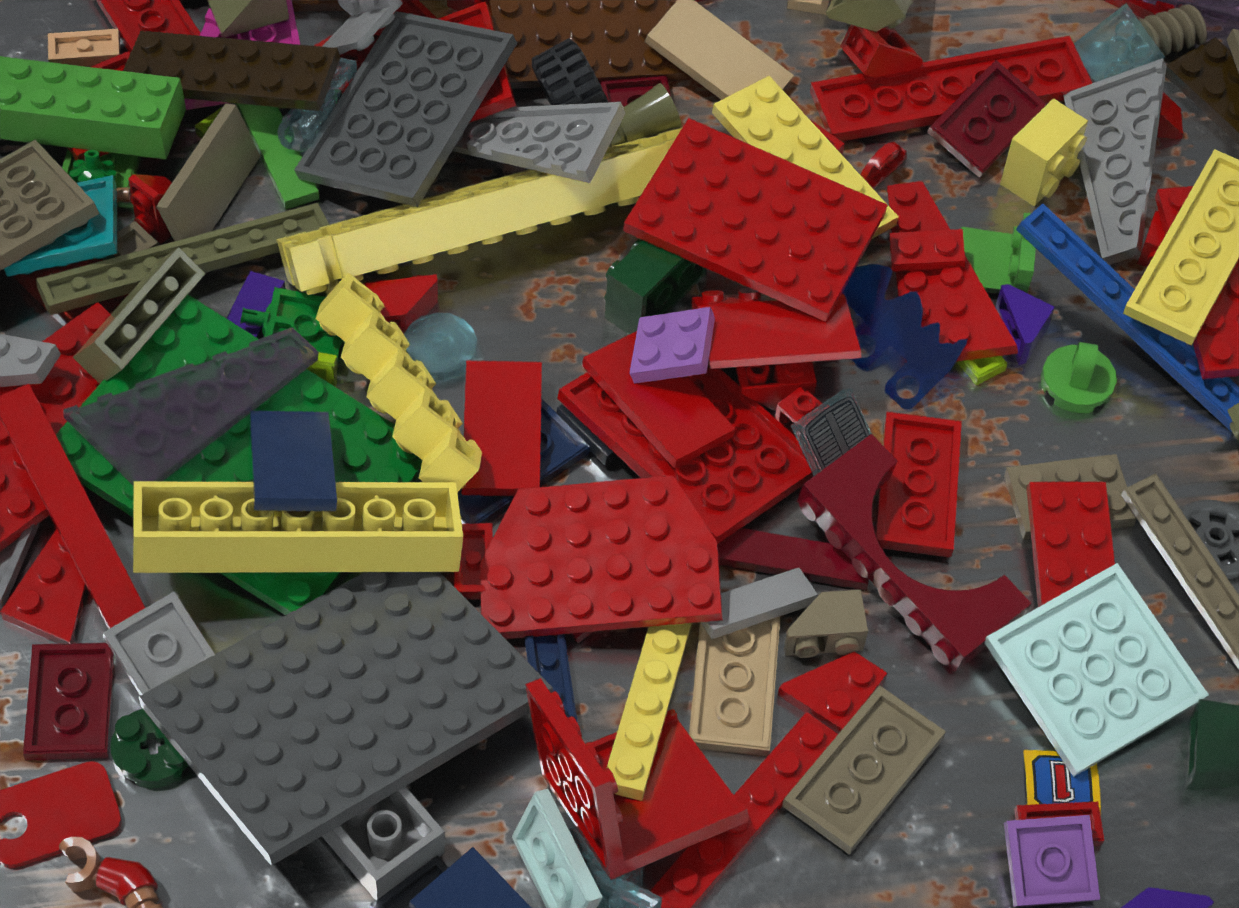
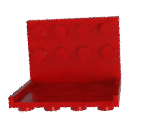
[525,678,749,880]

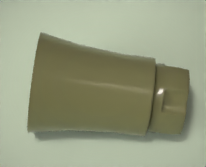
[609,83,682,147]

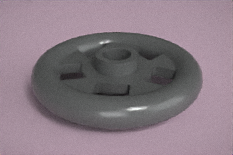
[1181,500,1239,580]

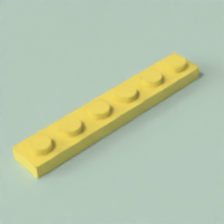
[607,623,692,801]

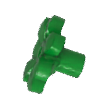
[69,150,117,183]

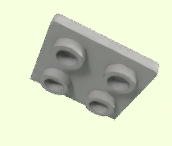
[322,0,403,55]

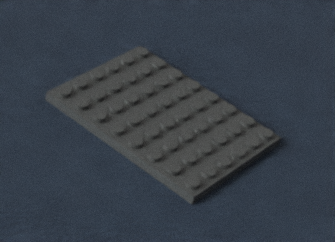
[139,572,553,866]

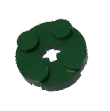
[110,708,188,788]

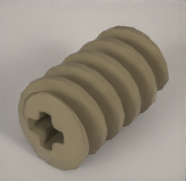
[1128,4,1207,62]

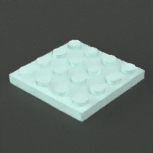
[985,563,1209,777]

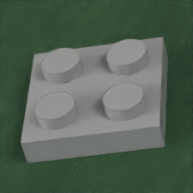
[103,592,215,695]

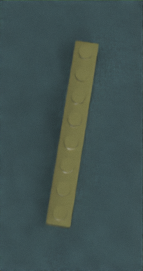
[37,203,329,315]

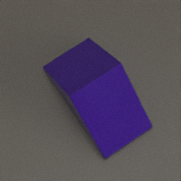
[995,284,1055,365]

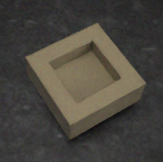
[113,221,158,257]

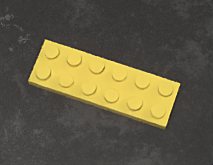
[712,76,899,239]
[1123,149,1239,346]

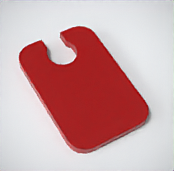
[0,761,122,869]

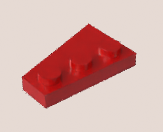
[0,529,86,644]

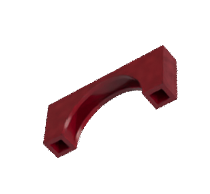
[797,434,1032,672]

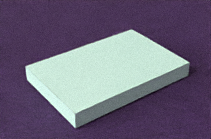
[512,789,603,908]

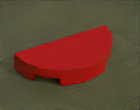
[860,142,907,189]

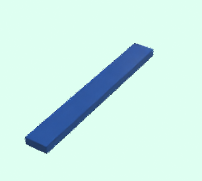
[1016,204,1239,432]

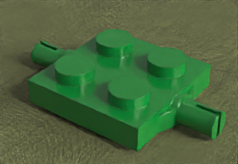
[240,287,345,363]

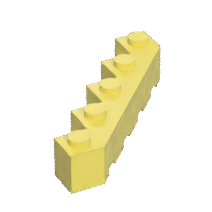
[315,273,482,493]

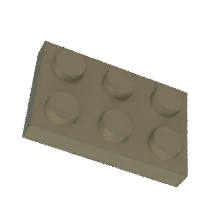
[1004,454,1137,540]

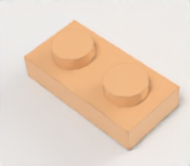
[48,29,120,67]

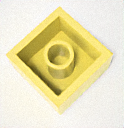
[1000,98,1088,206]

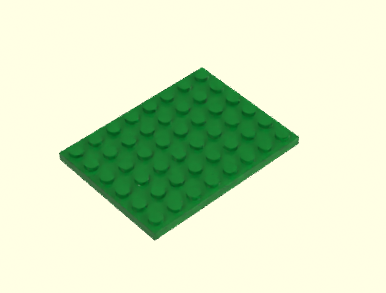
[56,294,422,616]

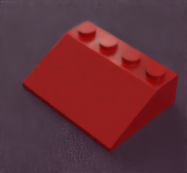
[692,288,861,369]

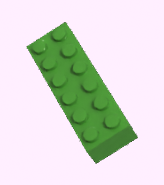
[0,56,186,159]

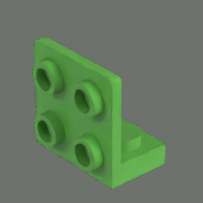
[961,213,1036,294]

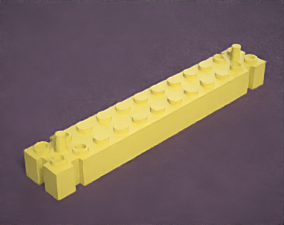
[276,127,683,296]

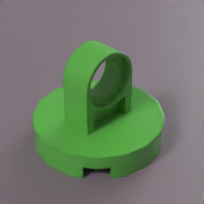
[1041,341,1117,413]

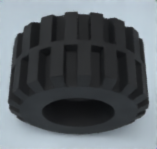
[532,38,609,105]

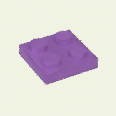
[629,307,715,384]
[1004,815,1100,907]

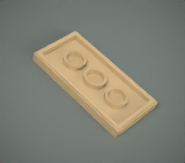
[644,0,794,100]
[689,616,781,757]

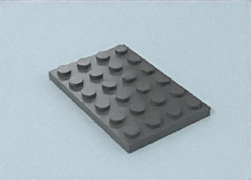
[294,11,517,207]

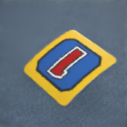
[1023,750,1101,816]

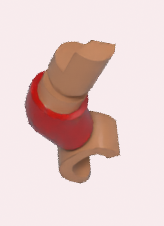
[59,837,163,908]

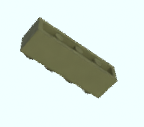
[73,247,205,384]

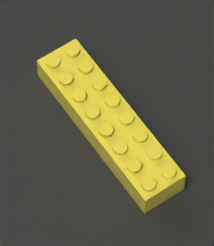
[133,481,463,573]

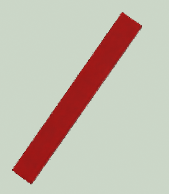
[0,383,145,629]

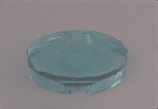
[404,312,477,380]

